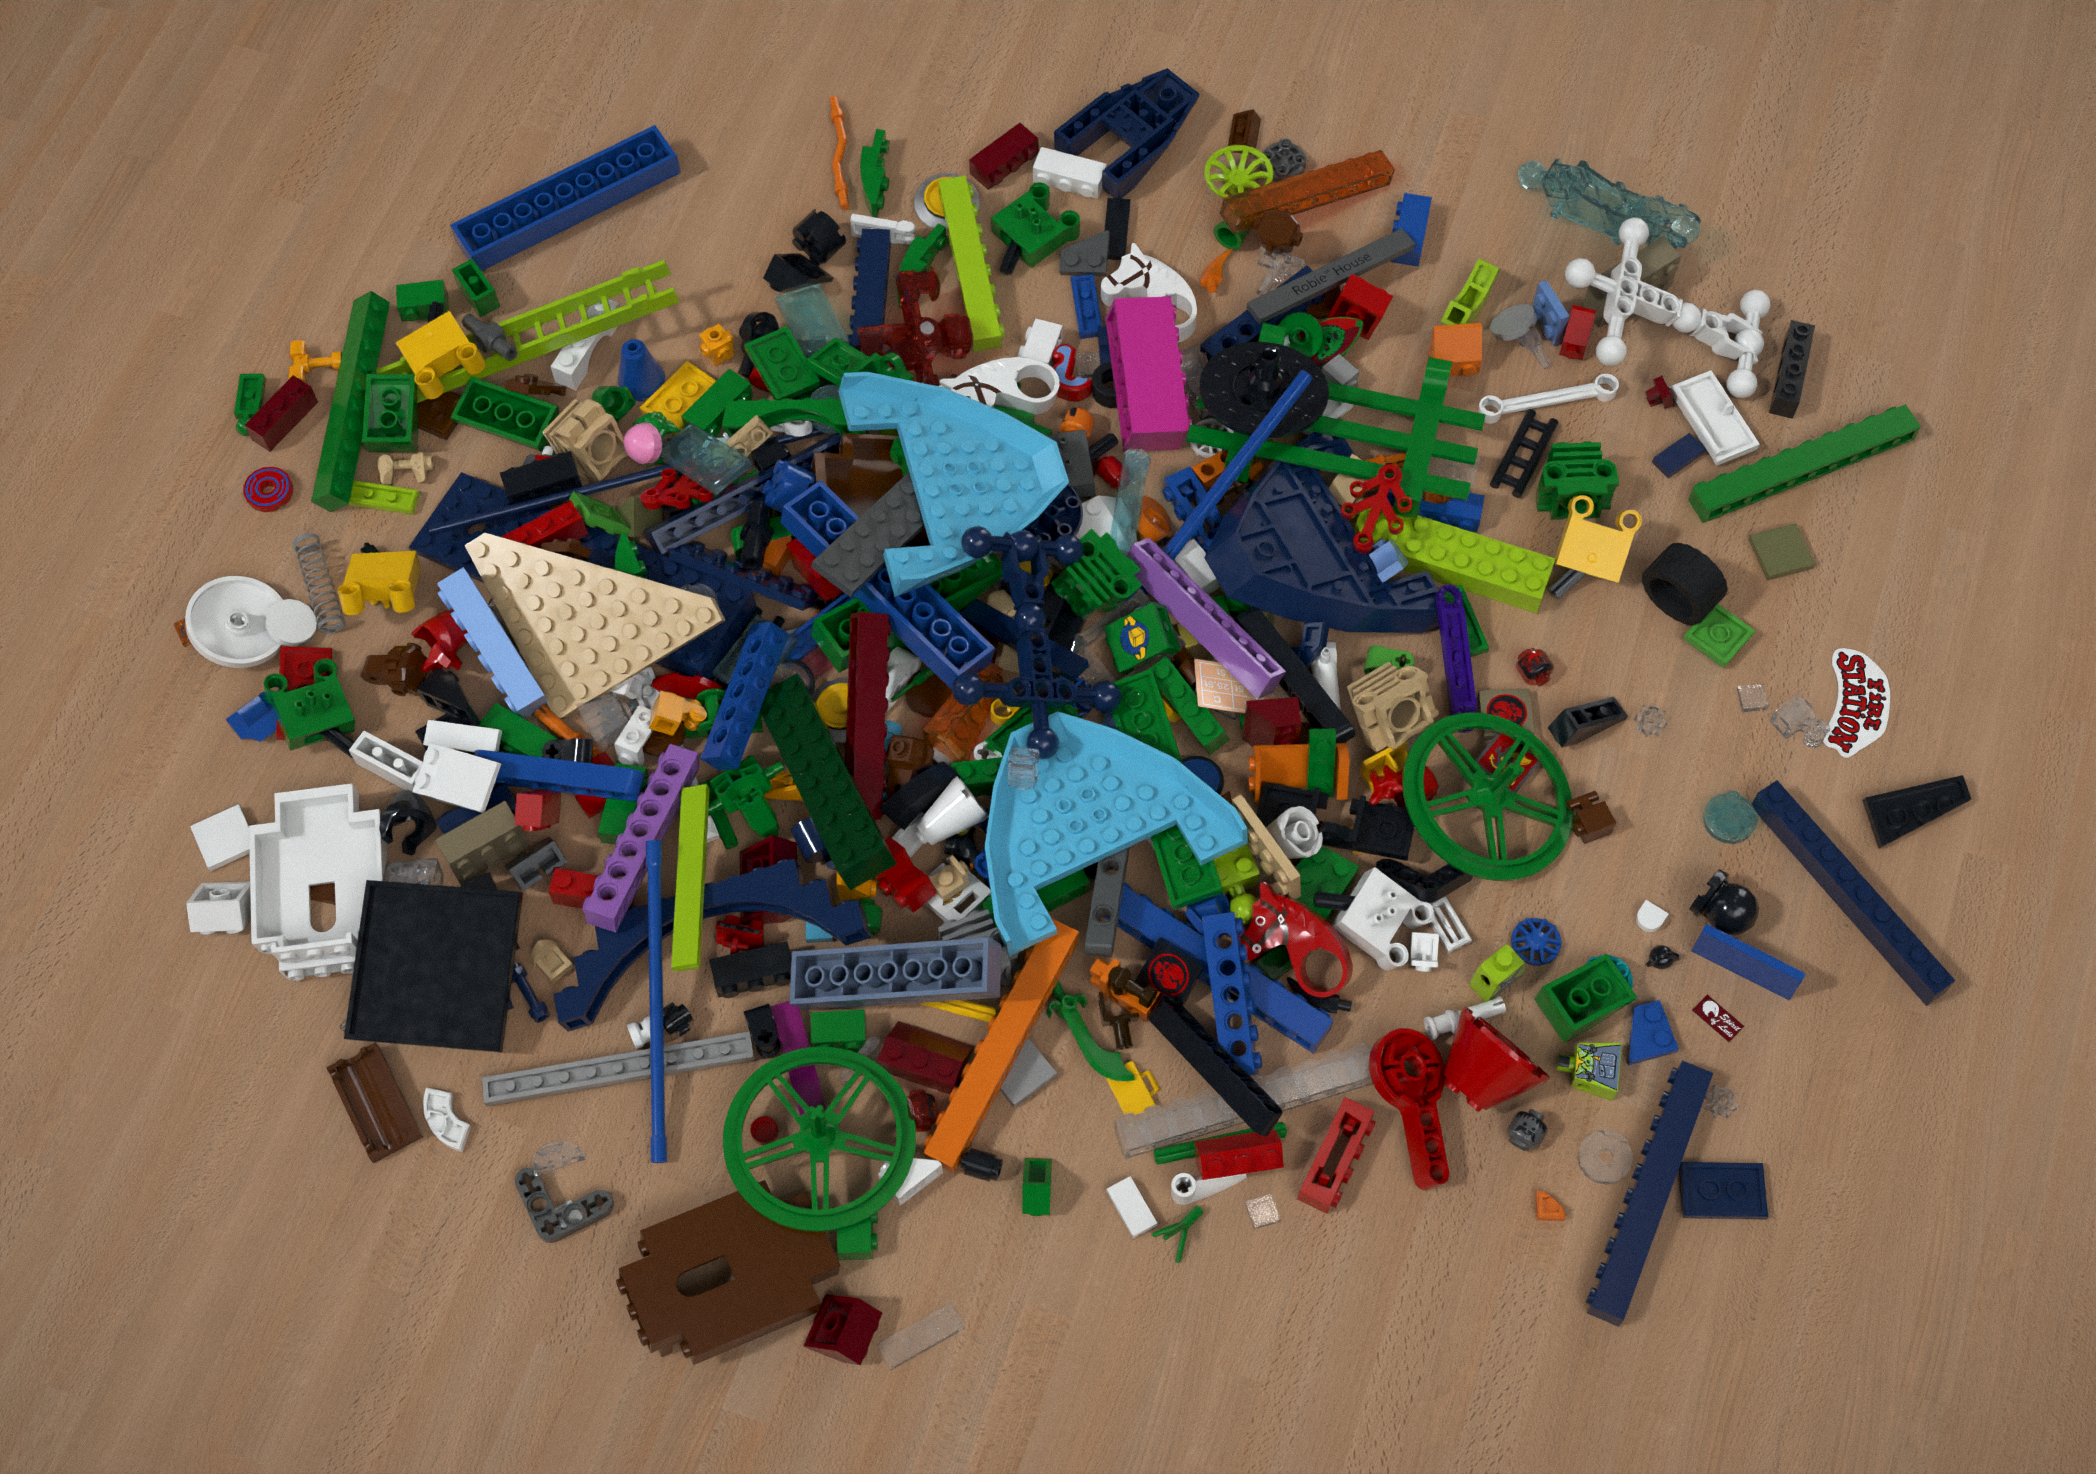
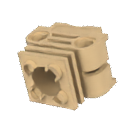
[542,399,629,484]
[1347,662,1439,752]

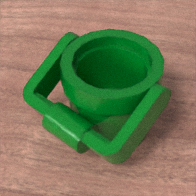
[592,385,635,422]

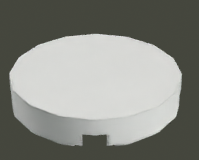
[265,599,317,647]

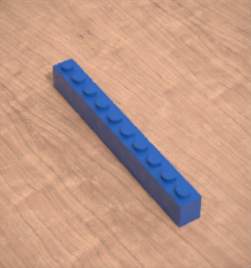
[1103,882,1333,1054]

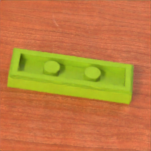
[348,480,420,515]

